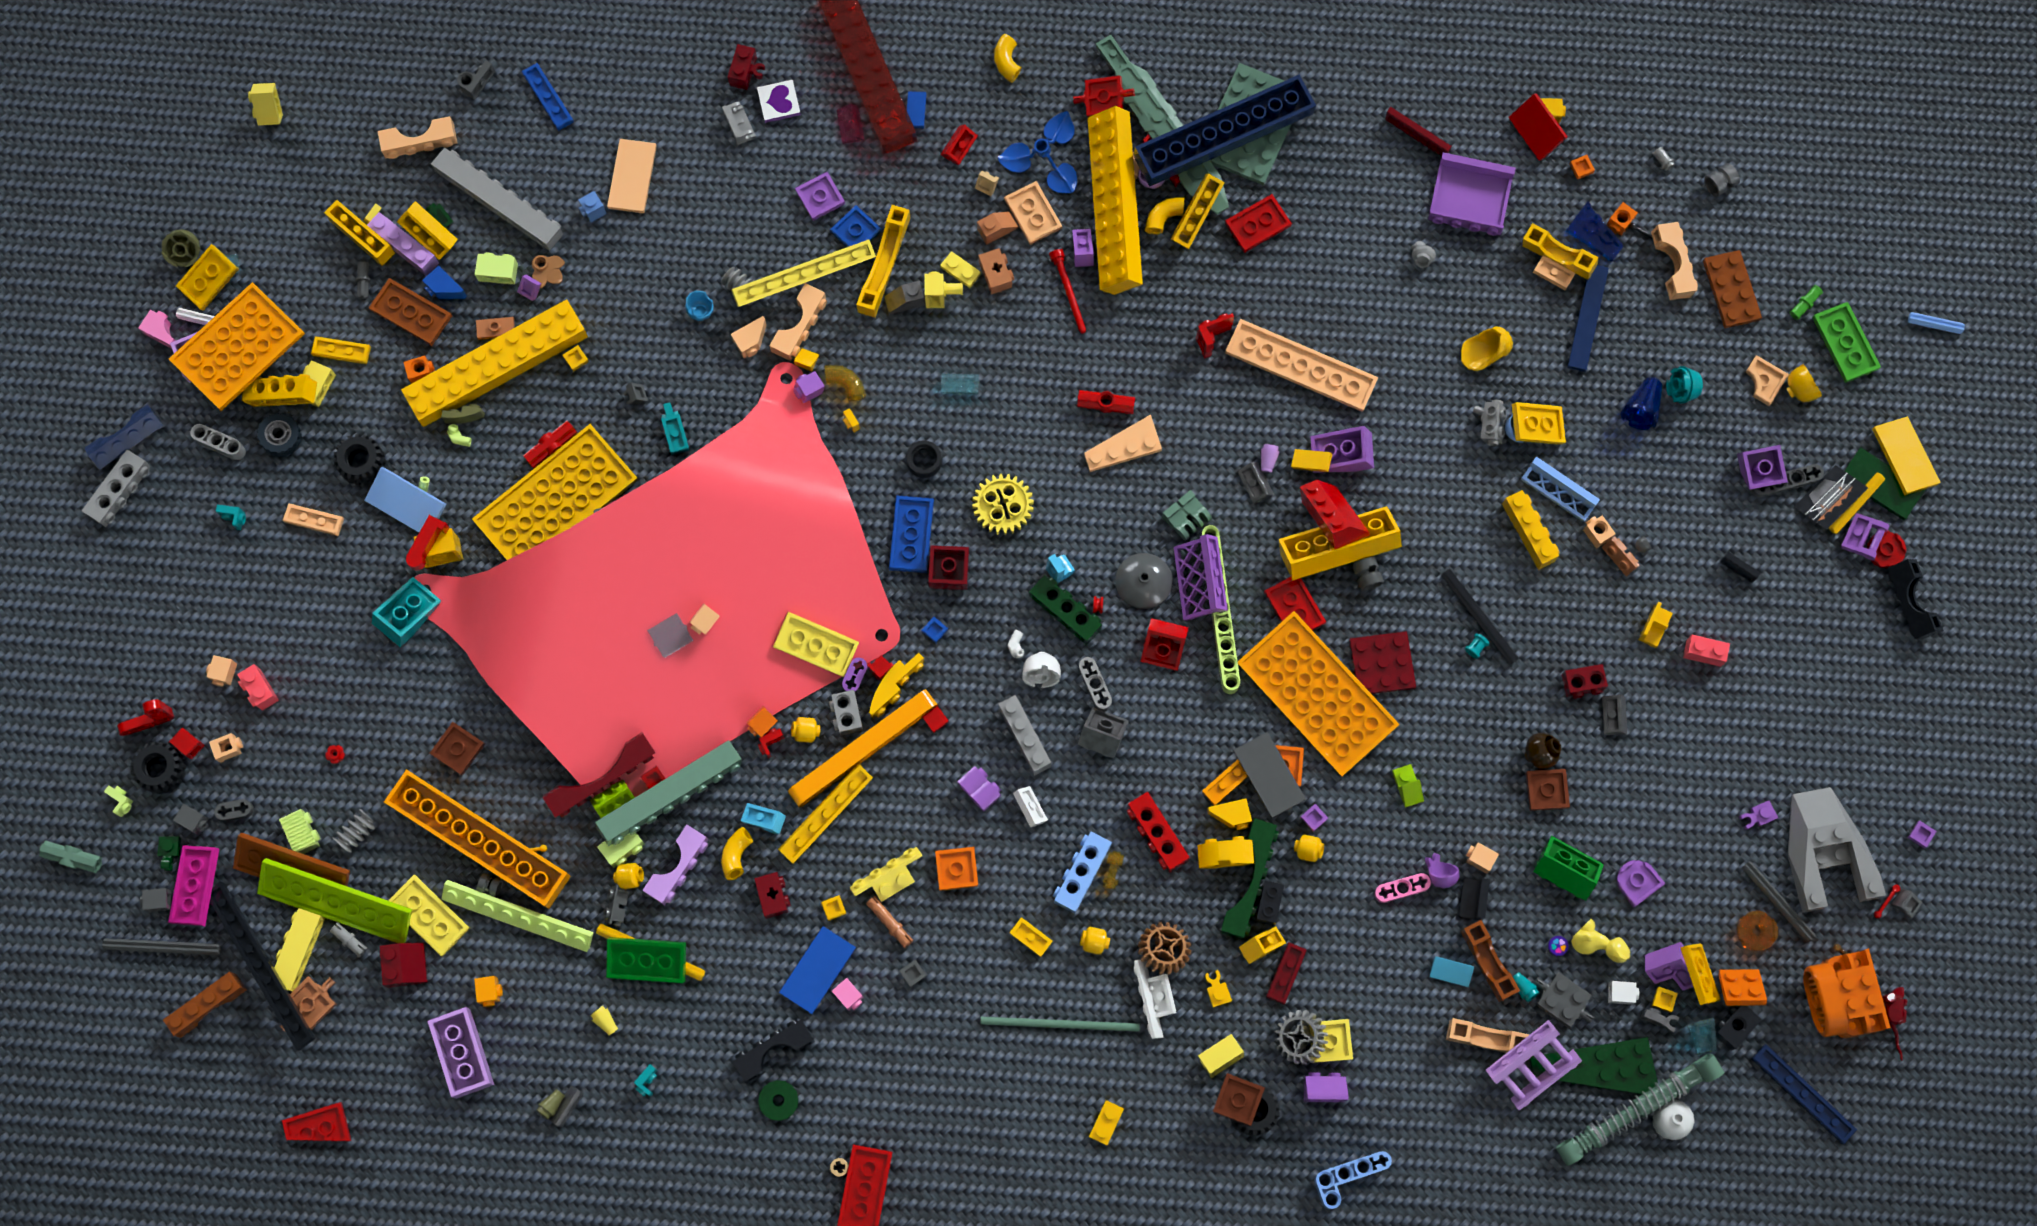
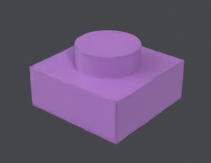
[517,275,541,301]
[1300,804,1328,832]
[1907,820,1937,849]

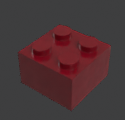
[928,545,969,590]

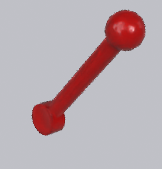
[1874,884,1901,919]

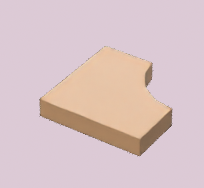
[1746,355,1789,406]

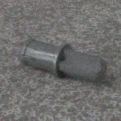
[355,262,371,299]

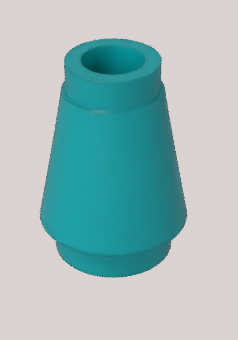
[1513,972,1539,1003]

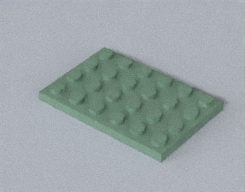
[1210,63,1292,186]

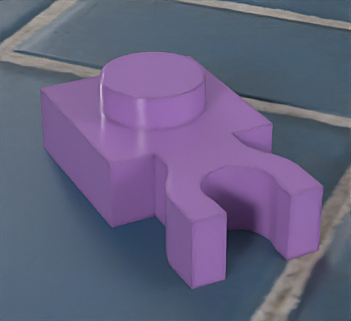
[1739,800,1778,830]

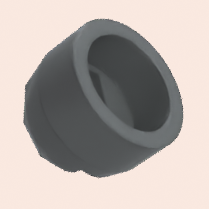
[1635,536,1652,553]

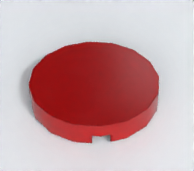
[1867,531,1906,569]

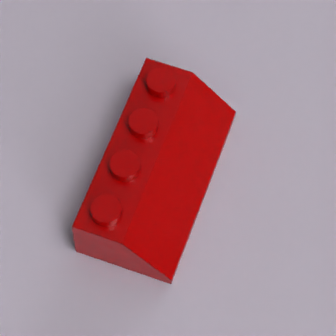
[1300,480,1370,549]

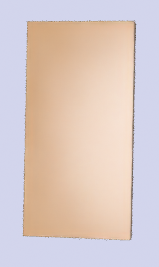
[607,139,657,213]

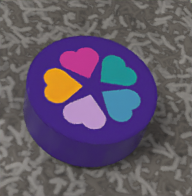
[1548,936,1569,956]

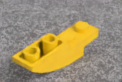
[869,653,925,719]

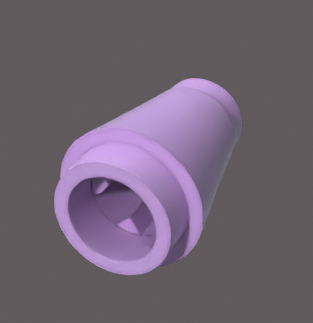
[1261,444,1280,473]

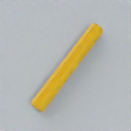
[1829,473,1885,534]

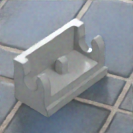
[722,102,756,145]

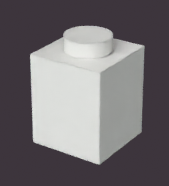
[1608,981,1639,1005]

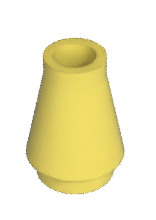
[590,1006,618,1036]

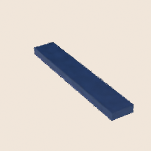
[1567,265,1609,372]
[1751,1044,1857,1144]

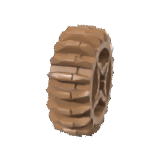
[1138,922,1191,975]

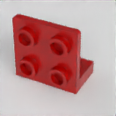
[1196,313,1234,359]

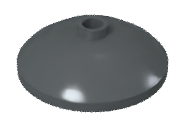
[1115,553,1173,609]

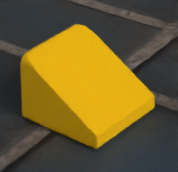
[794,348,819,372]

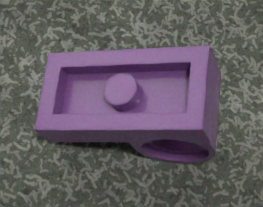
[1072,229,1094,267]

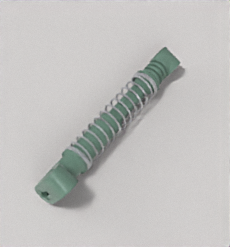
[1556,1053,1725,1166]

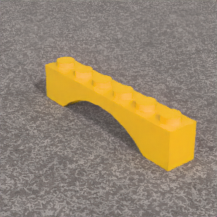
[856,205,910,318]

